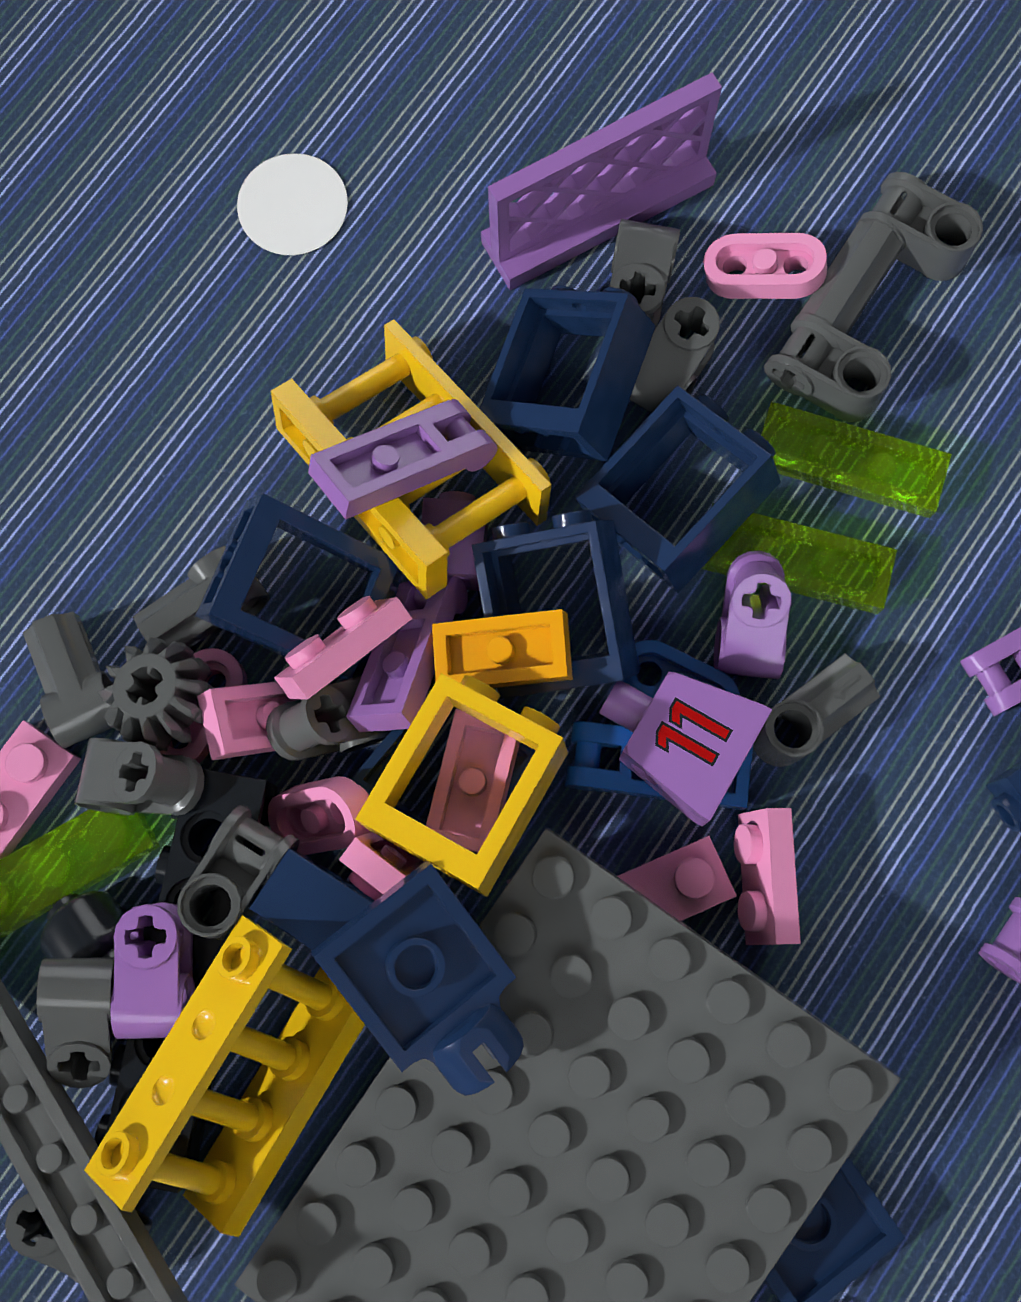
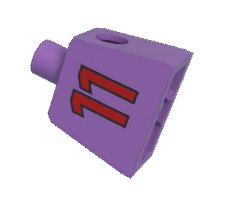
[599,672,772,827]

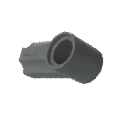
[133,545,270,648]
[22,611,113,748]
[753,653,880,767]

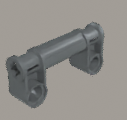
[764,172,983,422]

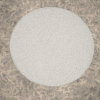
[237,154,348,255]

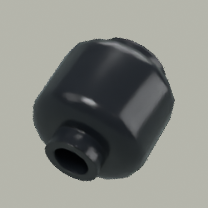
[40,891,130,958]

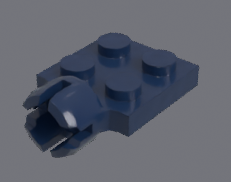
[311,861,524,1096]
[764,1157,905,1302]

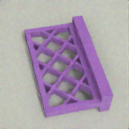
[481,72,722,290]

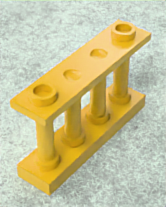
[271,319,552,600]
[84,915,365,1237]

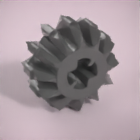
[98,637,214,751]

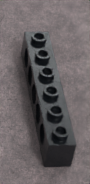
[94,769,278,1193]

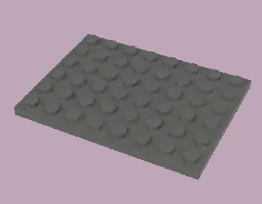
[234,828,901,1302]

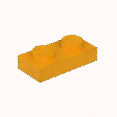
[432,609,573,688]

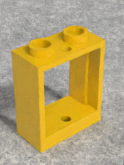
[355,673,568,897]

